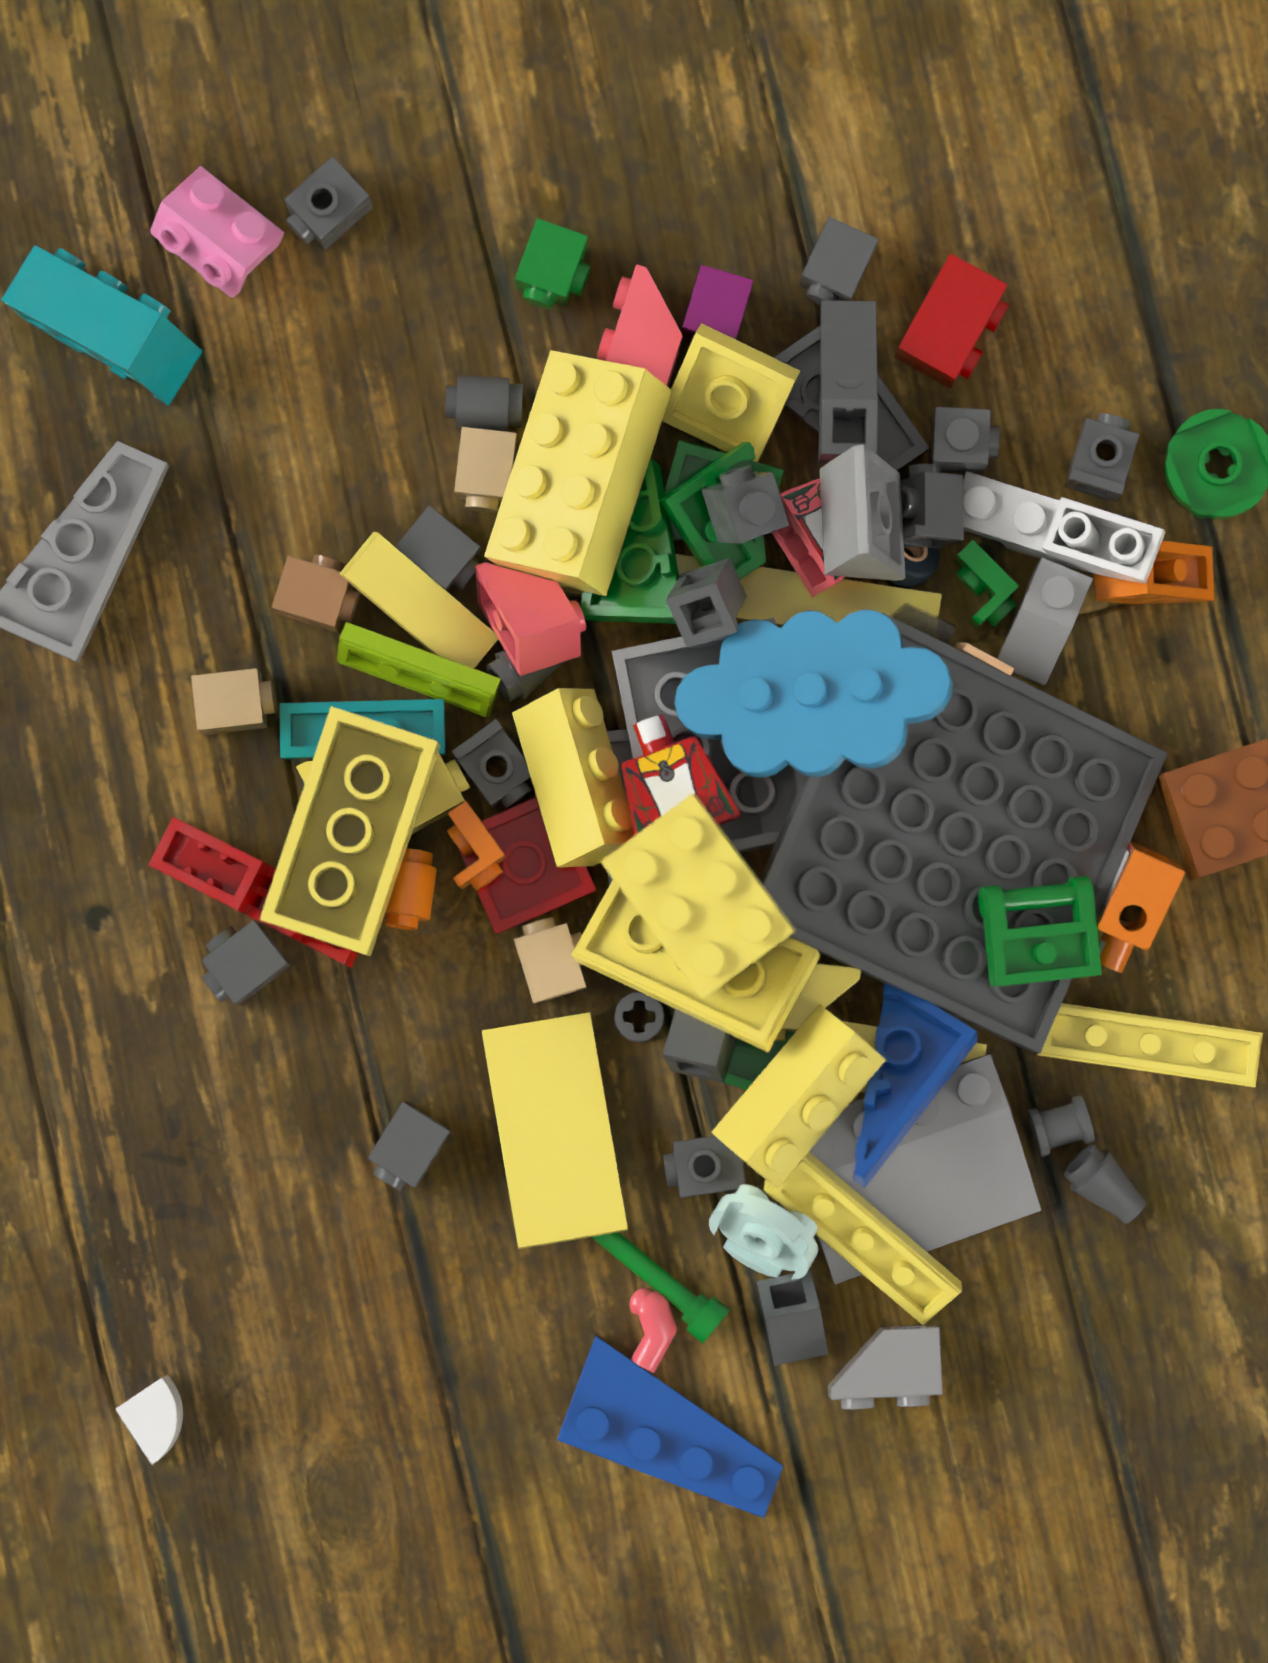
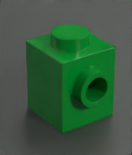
[515,218,591,310]

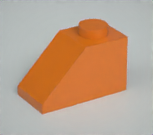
[1092,541,1215,604]

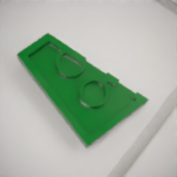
[580,458,679,624]

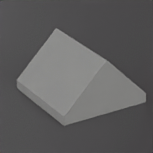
[820,445,905,581]

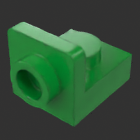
[954,540,1019,629]

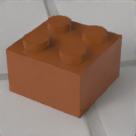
[1156,738,1268,882]

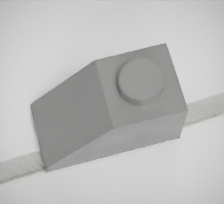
[997,557,1093,686]

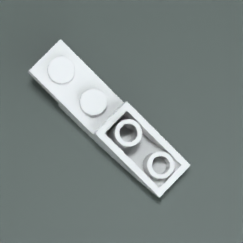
[963,471,1165,584]

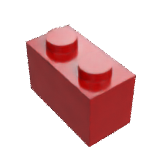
[894,253,1010,389]

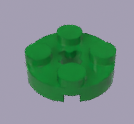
[1163,409,1268,520]

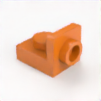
[447,801,507,891]

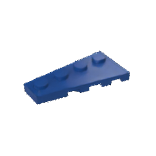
[557,1335,783,1518]

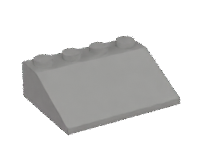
[612,618,805,853]
[809,1054,1042,1284]

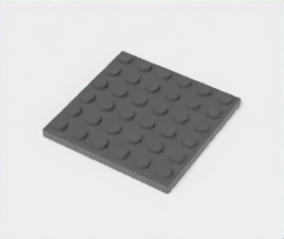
[760,612,1168,1054]

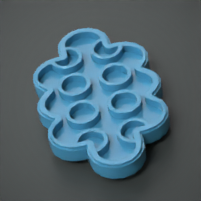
[674,610,953,778]

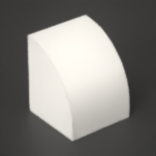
[116,1374,183,1465]

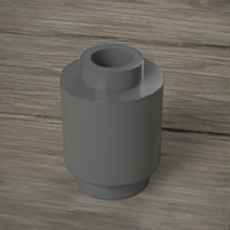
[445,375,523,432]

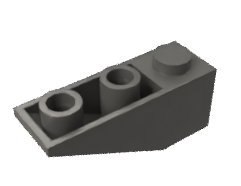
[818,300,878,464]

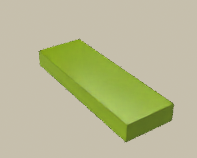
[337,622,501,717]

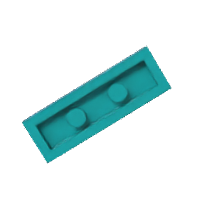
[279,699,446,760]

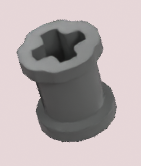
[614,992,664,1042]
[1027,1095,1095,1157]

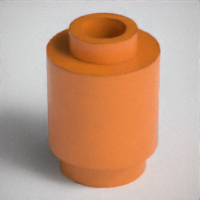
[384,848,437,930]

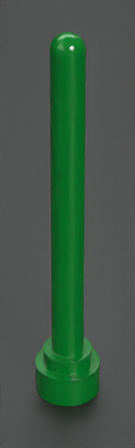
[591,1232,730,1344]

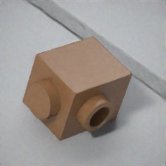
[271,555,360,633]

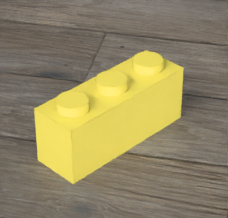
[512,688,635,867]
[711,1004,886,1189]

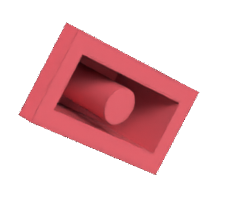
[475,562,586,676]

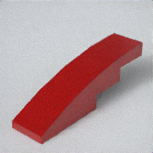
[148,817,359,968]

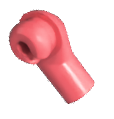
[629,1287,677,1373]

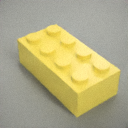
[484,350,672,596]
[260,706,440,956]

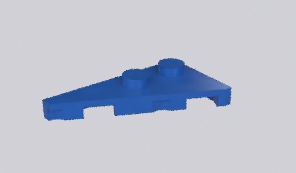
[853,983,978,1188]

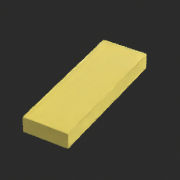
[339,532,498,669]

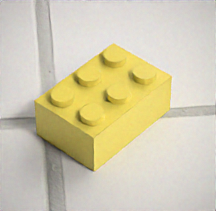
[601,794,797,999]

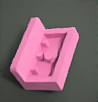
[150,166,285,298]

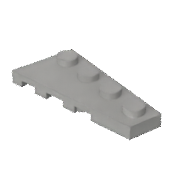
[0,441,169,663]

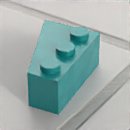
[1,245,202,406]

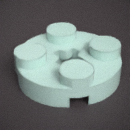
[709,1184,818,1279]

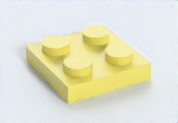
[662,323,800,461]

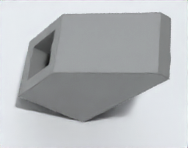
[828,1325,943,1409]

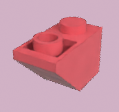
[596,264,682,387]

